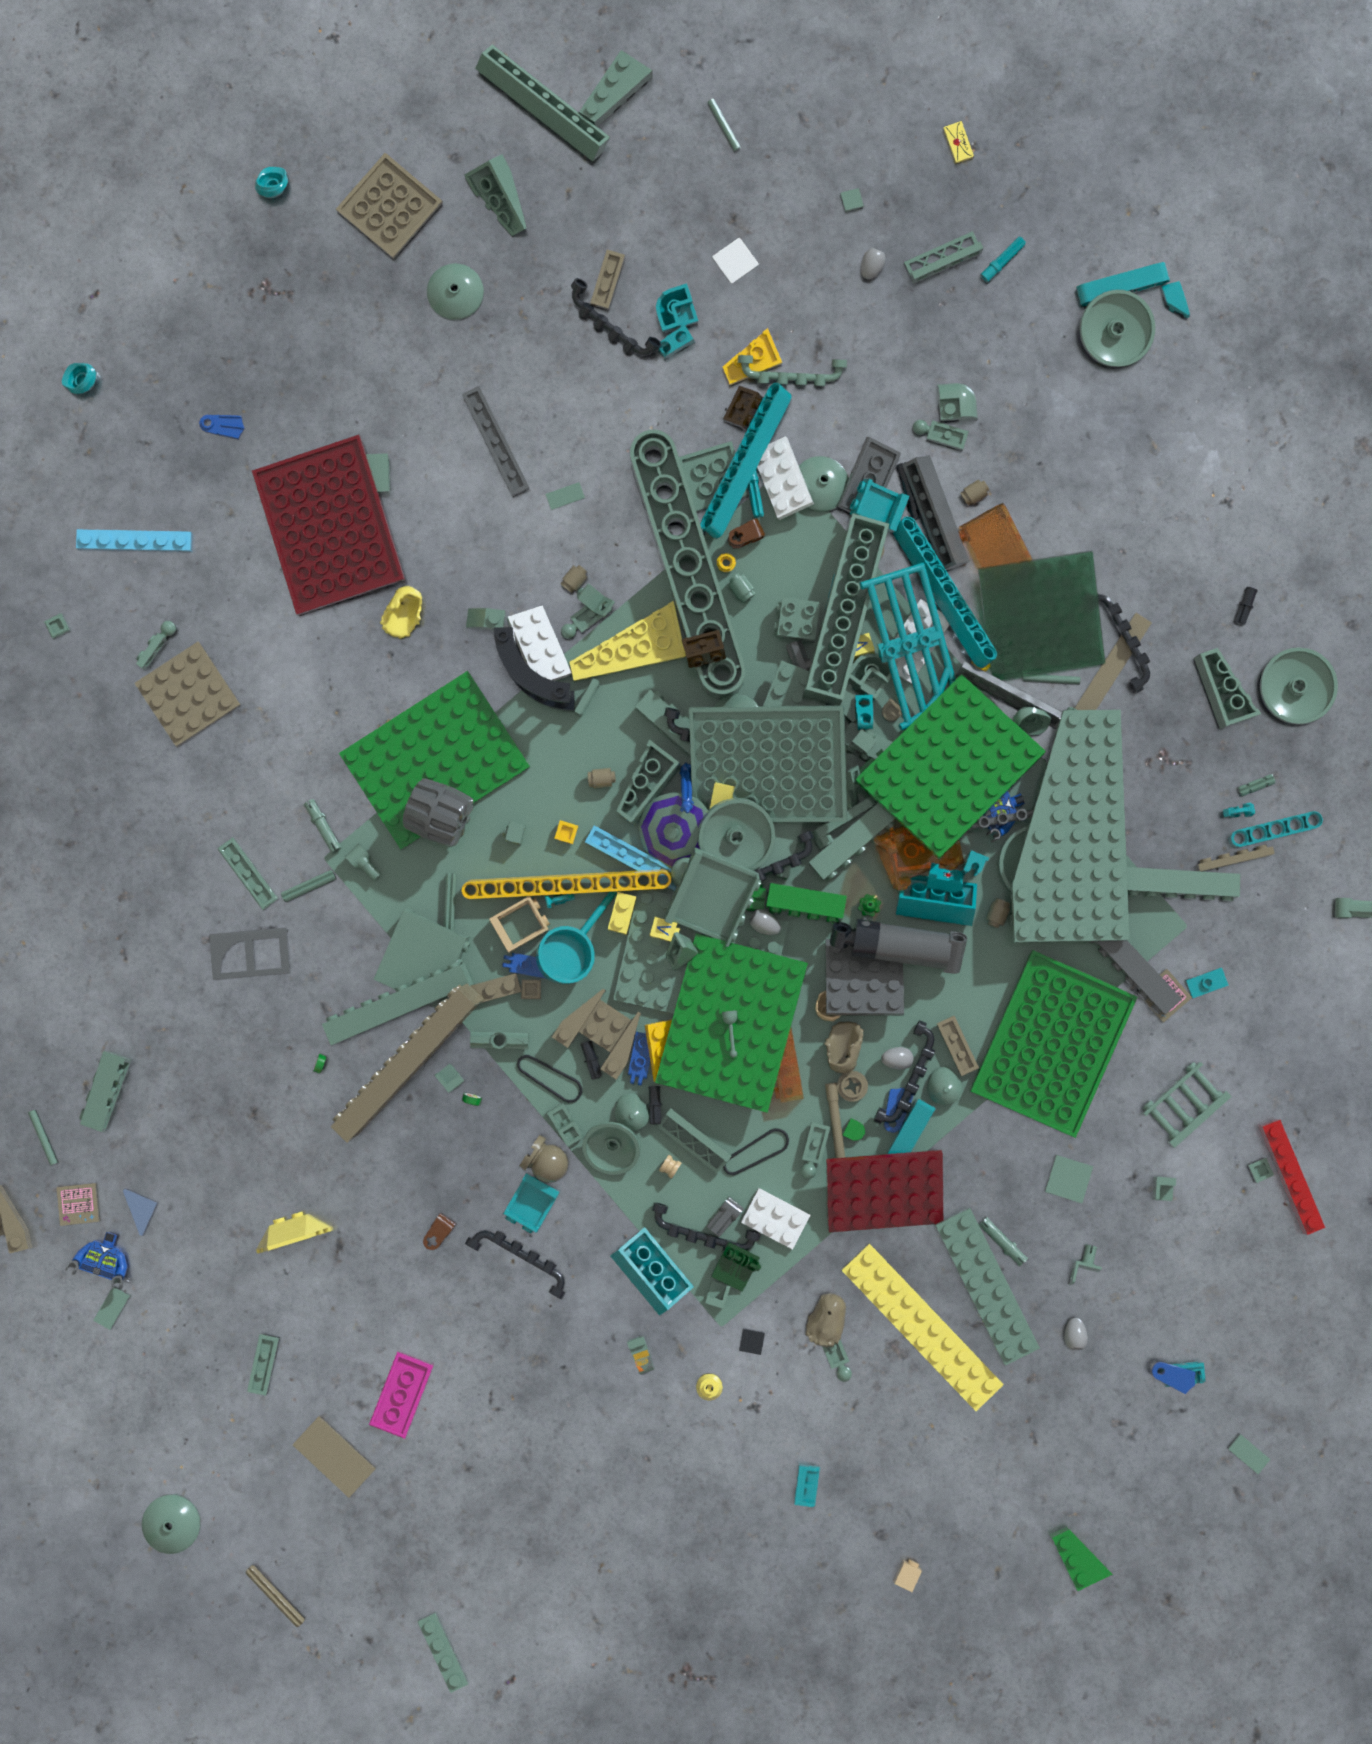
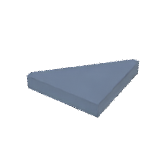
[123,1189,157,1236]

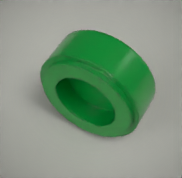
[313,1054,326,1074]
[462,1093,482,1106]

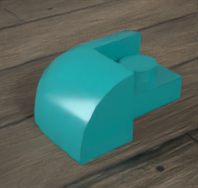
[656,283,698,333]

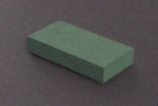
[574,678,600,717]
[93,1287,130,1330]
[1227,1434,1271,1474]

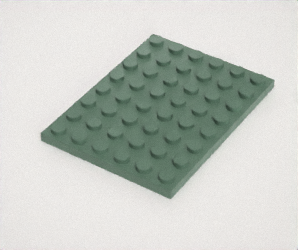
[689,705,847,822]
[613,889,789,1014]

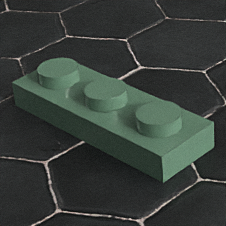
[247,1334,279,1396]

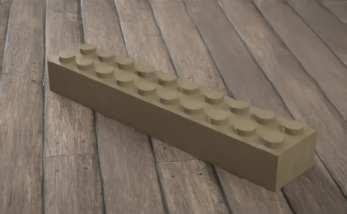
[331,983,484,1143]

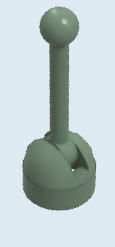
[722,1010,737,1058]

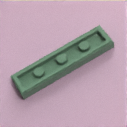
[217,837,278,910]

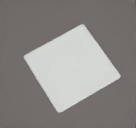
[712,238,759,283]

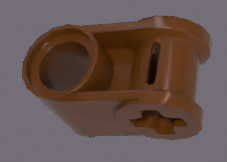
[728,518,766,549]
[423,1213,456,1250]

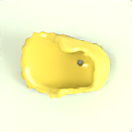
[380,586,422,639]

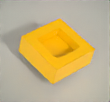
[554,820,578,844]

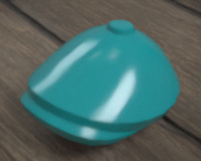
[255,167,288,198]
[62,363,96,394]

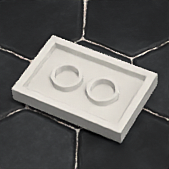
[741,1188,810,1250]

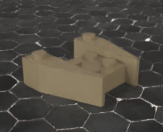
[552,989,641,1080]
[0,1185,33,1254]

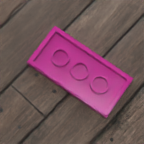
[369,1352,434,1439]

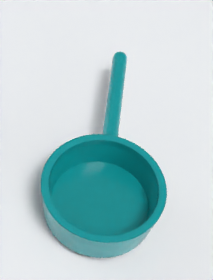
[536,891,617,984]

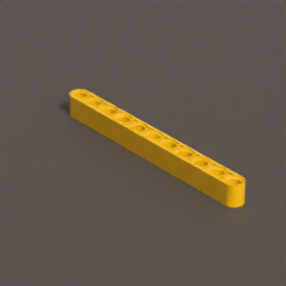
[461,869,672,899]

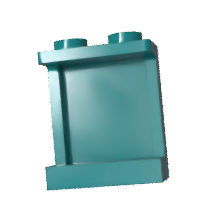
[850,478,909,532]
[503,1173,560,1234]

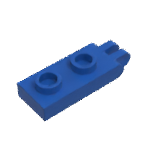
[502,953,547,979]
[628,1032,650,1086]

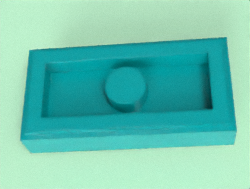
[1185,968,1229,999]

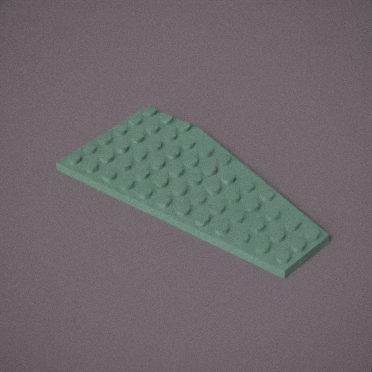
[1011,710,1129,943]

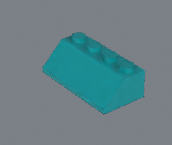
[896,872,977,926]
[610,1227,694,1316]

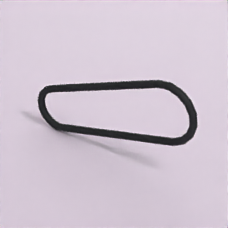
[517,1055,582,1103]
[723,1128,789,1175]

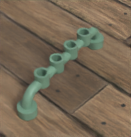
[738,355,847,386]

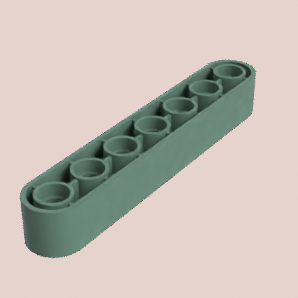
[630,430,745,699]

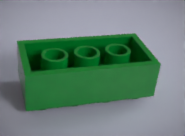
[765,883,847,924]

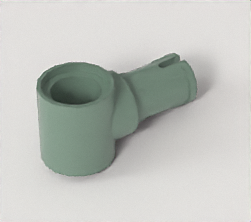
[345,843,381,881]

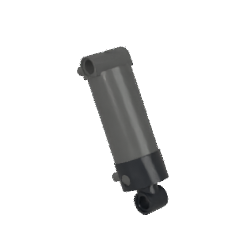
[830,918,968,974]

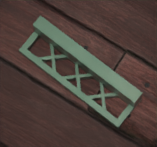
[904,231,983,284]
[657,1108,732,1174]

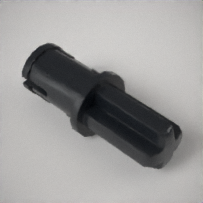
[1235,587,1258,625]
[580,1040,602,1080]
[647,1086,663,1125]

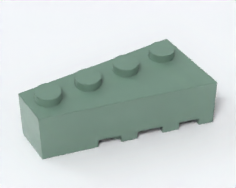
[579,50,653,127]
[1194,648,1261,729]
[617,740,681,826]
[79,1051,131,1132]

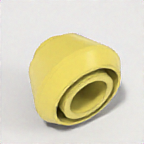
[696,1374,723,1401]

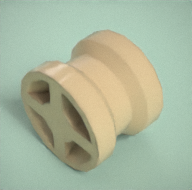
[659,1155,681,1179]

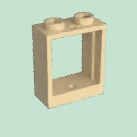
[490,896,550,953]

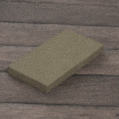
[293,1416,376,1498]

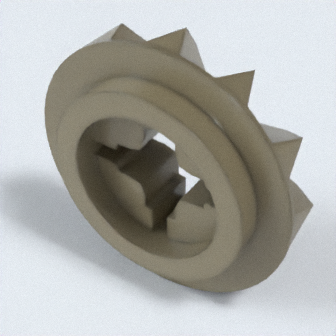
[837,1071,868,1102]

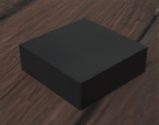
[739,1329,765,1355]

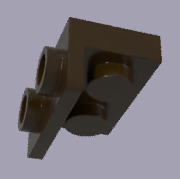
[723,385,763,431]
[682,630,726,668]

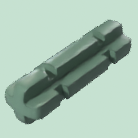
[1238,774,1276,796]

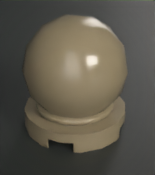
[519,1135,569,1183]

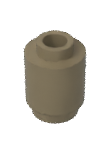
[960,479,989,506]
[560,565,588,593]
[588,768,616,789]
[986,898,1010,928]

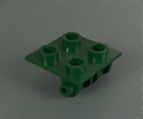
[711,1242,761,1292]

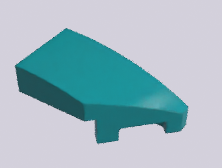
[1161,281,1190,318]

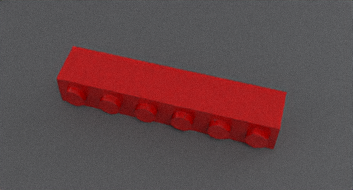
[1259,1119,1325,1235]

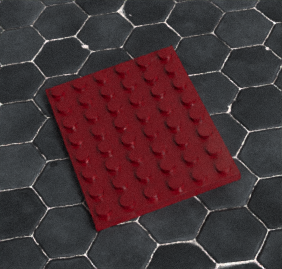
[252,434,405,615]

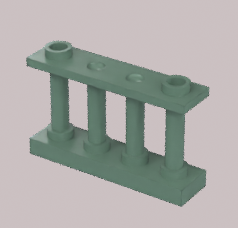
[1141,1062,1232,1148]

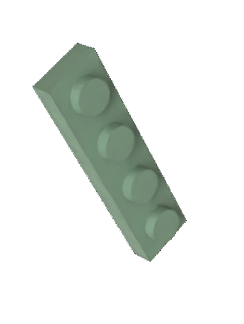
[417,1612,469,1693]

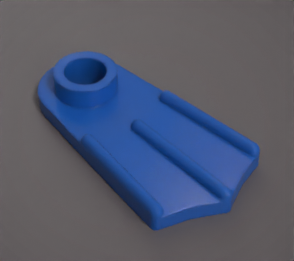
[199,415,245,440]
[884,1088,913,1133]
[1152,1362,1196,1394]

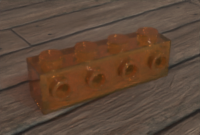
[774,1028,804,1103]

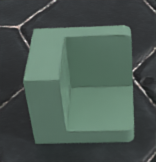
[434,1064,465,1093]
[1153,1177,1176,1201]
[705,1280,731,1309]

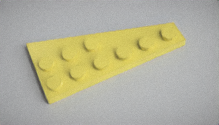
[570,601,686,681]

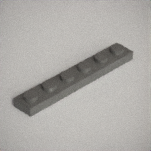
[462,386,529,496]
[956,661,1062,729]

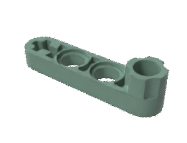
[812,797,878,850]

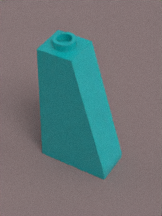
[886,1099,936,1154]

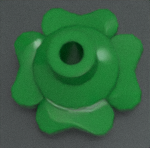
[858,894,881,917]

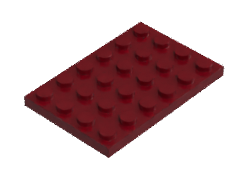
[826,1150,944,1233]

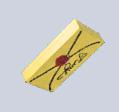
[943,121,974,164]

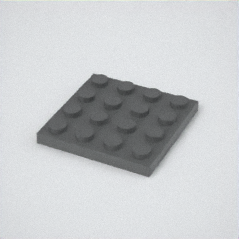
[825,939,904,1016]

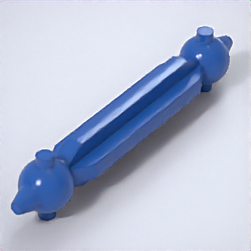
[679,762,694,814]

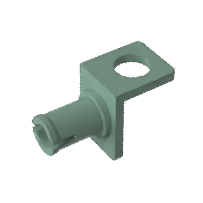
[577,584,615,617]
[1069,1245,1102,1285]

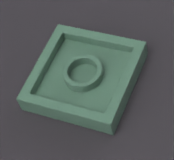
[1045,1155,1094,1203]

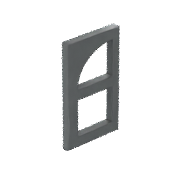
[209,927,290,980]

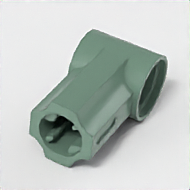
[1335,898,1372,918]

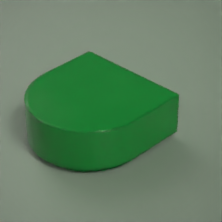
[843,1118,865,1141]

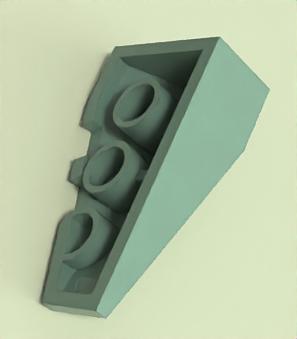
[464,154,527,236]

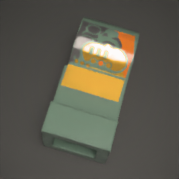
[627,1335,654,1375]

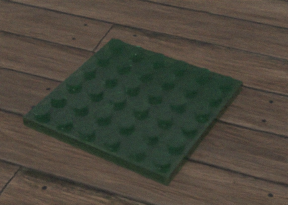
[978,550,1105,680]

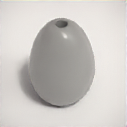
[861,248,886,280]
[749,909,781,935]
[881,1047,913,1070]
[1064,1318,1088,1350]

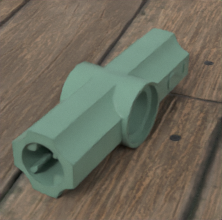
[470,1031,529,1049]

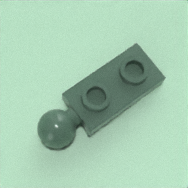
[913,420,969,451]
[561,603,612,639]
[136,621,176,670]
[801,1122,830,1179]
[822,1340,852,1382]

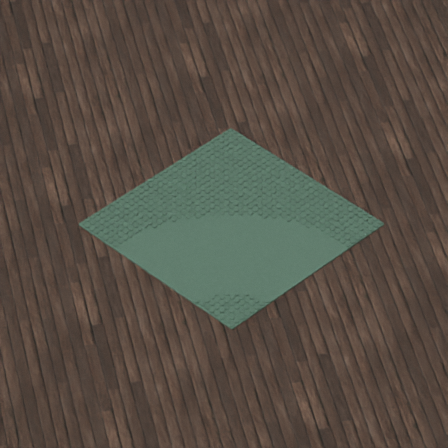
[324,485,1187,1326]

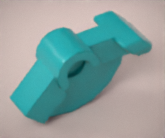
[1223,802,1255,818]
[544,894,575,908]

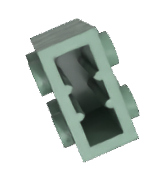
[774,597,821,643]

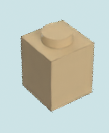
[893,1559,922,1592]

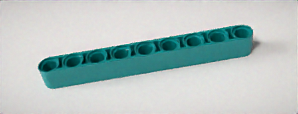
[700,383,792,539]
[893,516,997,668]

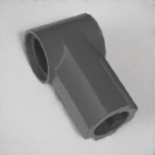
[786,640,811,671]
[707,1196,744,1237]

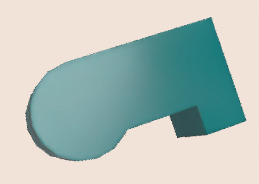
[659,325,695,359]
[855,695,873,730]
[926,862,964,893]

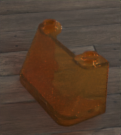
[959,503,1037,595]
[874,826,964,890]

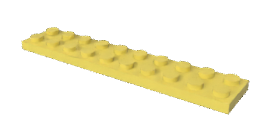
[842,1244,1004,1411]

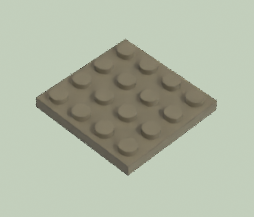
[336,153,443,259]
[135,641,241,747]

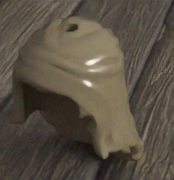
[824,1021,864,1074]
[805,1293,846,1347]

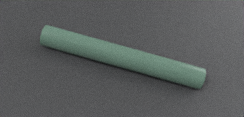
[707,99,741,152]
[1023,674,1081,684]
[28,1110,58,1166]

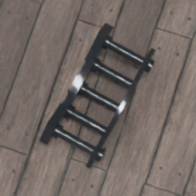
[494,627,575,712]

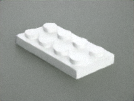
[757,436,814,520]
[895,599,950,684]
[507,605,572,681]

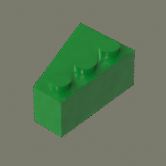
[1050,1527,1113,1591]

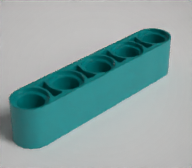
[1076,262,1170,306]
[1228,811,1323,848]

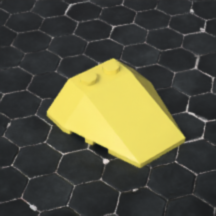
[256,1212,333,1254]

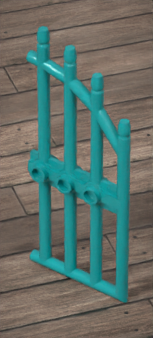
[859,562,956,731]

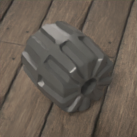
[403,779,473,847]

